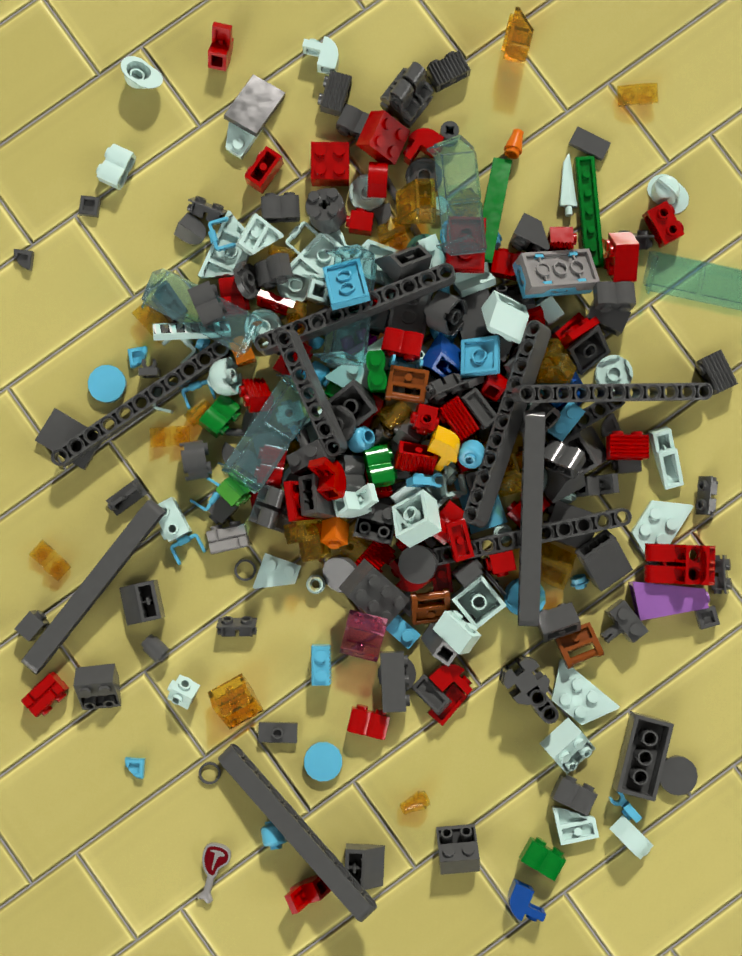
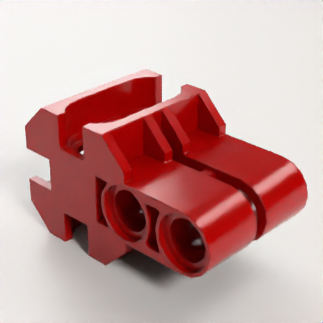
[644,543,716,585]

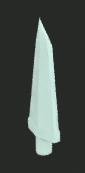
[559,154,577,217]

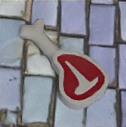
[196,842,231,904]

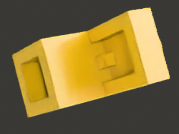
[427,425,461,472]

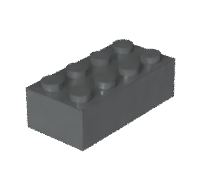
[612,711,674,802]

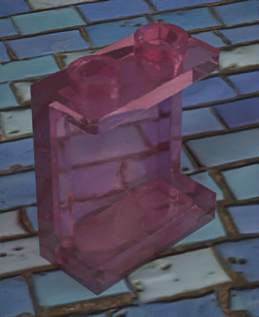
[339,610,388,662]

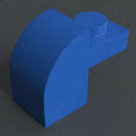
[508,878,546,922]

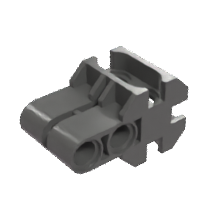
[380,62,434,128]
[248,484,291,534]
[499,655,559,724]

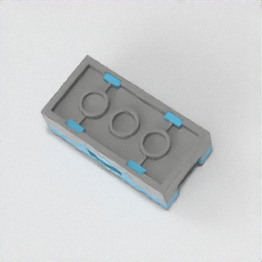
[512,248,600,299]

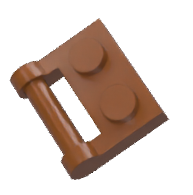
[385,365,430,404]
[410,588,450,625]
[554,622,604,669]

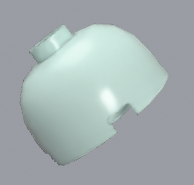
[207,357,242,396]

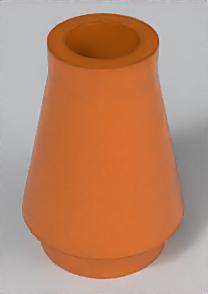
[504,129,524,159]

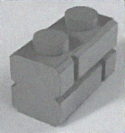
[206,521,250,554]

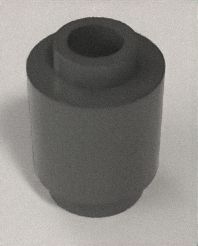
[141,634,170,663]

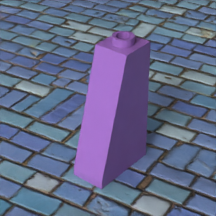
[629,581,710,621]

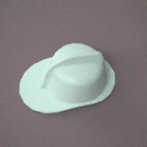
[120,56,163,89]
[647,174,689,214]

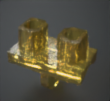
[376,215,411,250]
[286,300,307,334]

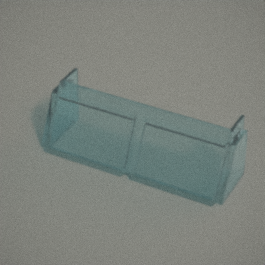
[427,135,487,256]
[313,244,377,367]
[643,251,742,311]
[141,268,265,358]
[217,374,314,492]

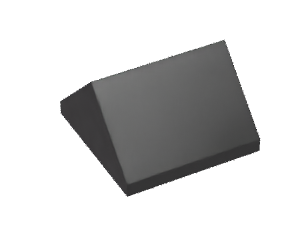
[563,325,611,375]
[328,379,378,428]

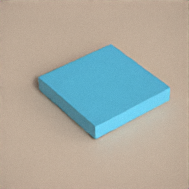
[460,335,500,378]

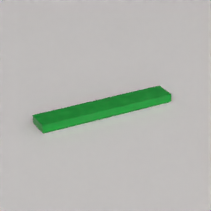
[574,156,604,268]
[482,157,512,263]

